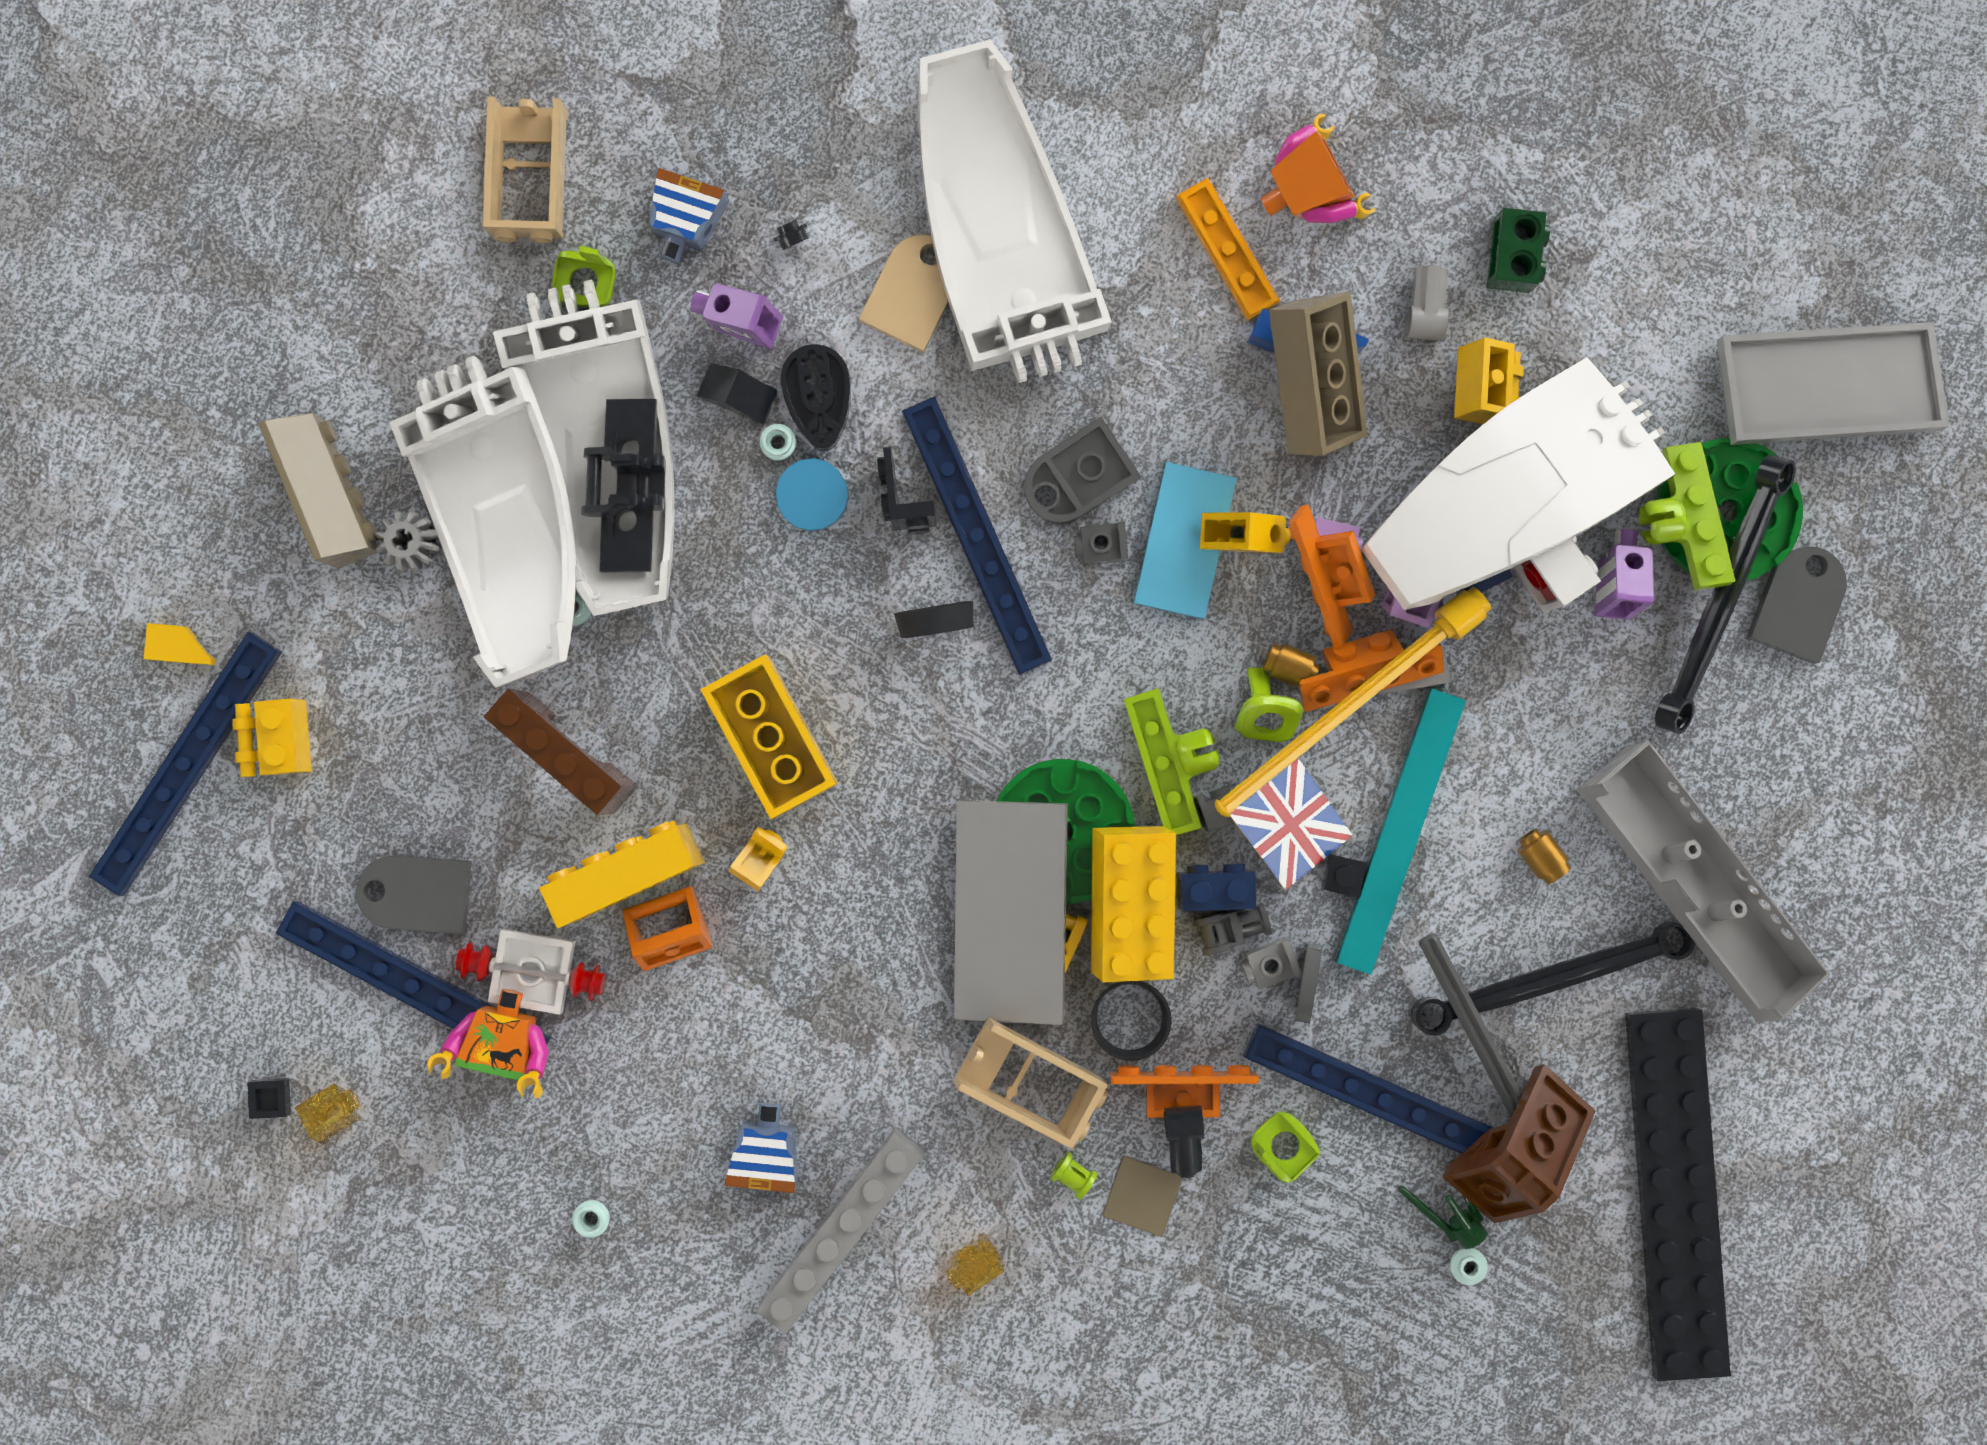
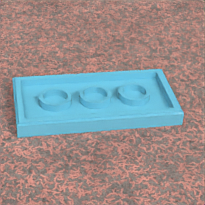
[1133,462,1237,620]

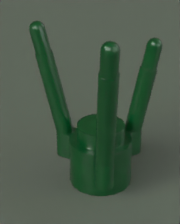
[1399,1160,1488,1249]

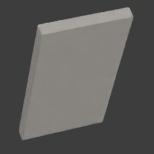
[1717,322,1949,445]
[954,800,1068,1025]

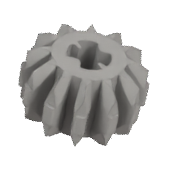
[375,511,440,573]

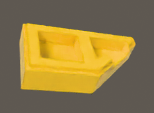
[144,623,216,665]

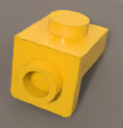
[728,827,788,892]

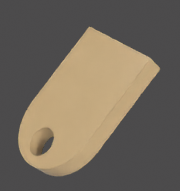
[859,235,949,354]

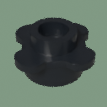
[773,219,809,250]

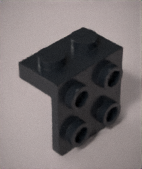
[877,447,937,535]

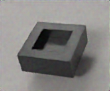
[1321,854,1367,898]
[247,1078,291,1119]

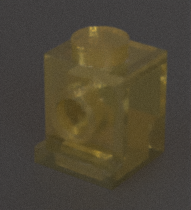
[295,1083,361,1145]
[946,1232,1005,1296]

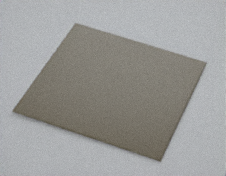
[1102,1156,1183,1237]

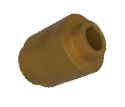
[1262,643,1320,689]
[1517,828,1571,884]

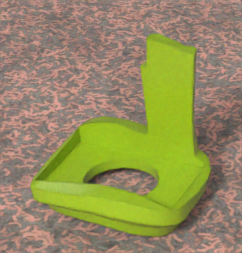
[551,245,616,309]
[1235,667,1303,742]
[1251,1111,1320,1183]

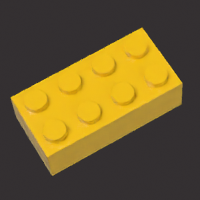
[700,654,839,819]
[539,820,705,929]
[1091,826,1176,982]

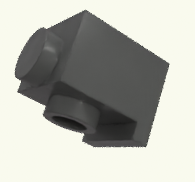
[1074,521,1129,566]
[1194,785,1234,832]

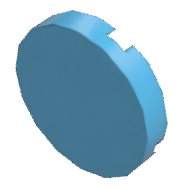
[776,458,849,532]

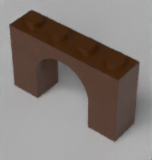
[483,688,638,815]

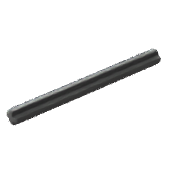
[1419,933,1522,1118]

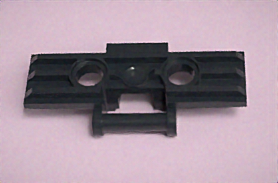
[581,399,666,573]

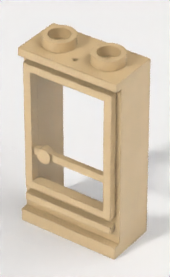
[483,96,568,243]
[953,1017,1108,1150]

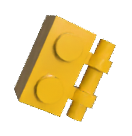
[1454,337,1524,424]
[232,698,312,778]

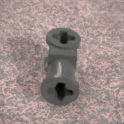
[1194,903,1272,955]

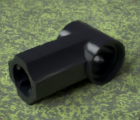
[1164,1105,1204,1178]

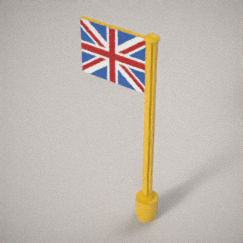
[1215,587,1492,890]

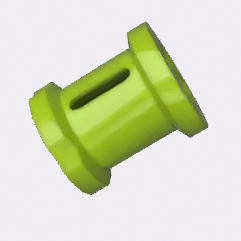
[1049,1152,1098,1200]

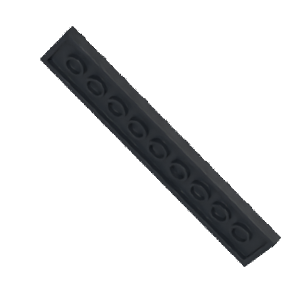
[1625,1008,1731,1381]

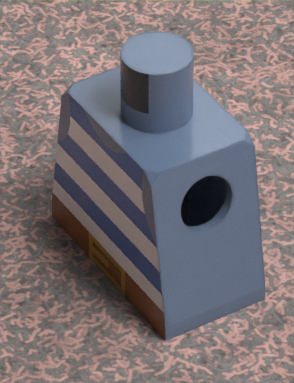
[649,168,729,263]
[725,1103,799,1193]

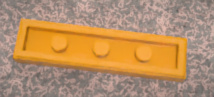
[1176,178,1280,322]

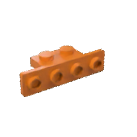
[1289,505,1376,648]
[1299,630,1444,712]
[1109,1065,1259,1118]

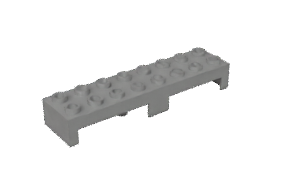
[1577,740,1830,1022]

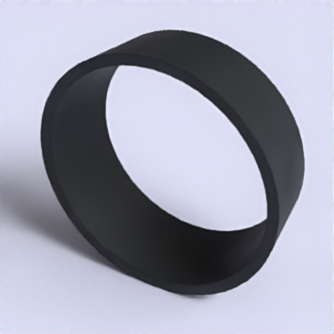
[893,601,974,638]
[1091,981,1172,1061]

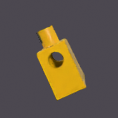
[1200,512,1291,553]

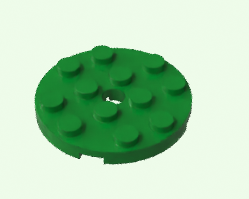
[1654,438,1803,581]
[996,759,1135,904]

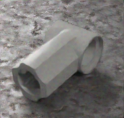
[1405,265,1449,341]

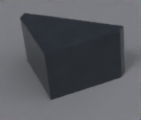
[697,363,778,425]

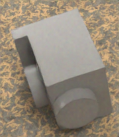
[1241,937,1302,990]

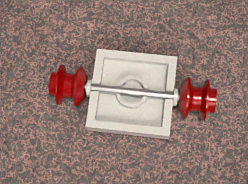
[455,929,606,1015]

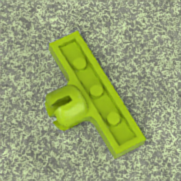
[1638,442,1735,591]
[1124,688,1220,835]

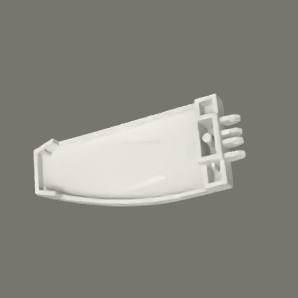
[919,39,1112,383]
[493,280,675,616]
[389,356,576,688]
[1361,358,1675,610]

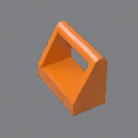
[622,885,713,971]

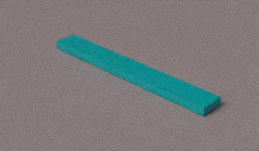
[1335,688,1466,975]

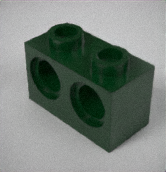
[1486,207,1550,293]

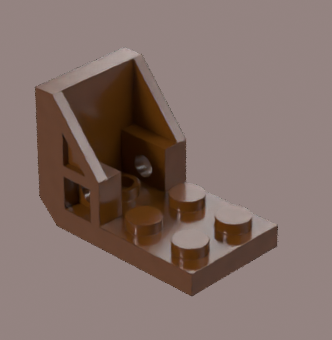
[1443,1064,1596,1224]

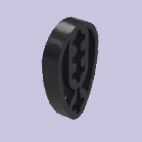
[780,344,851,451]

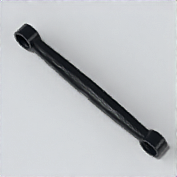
[1655,455,1796,734]
[1411,922,1695,1036]

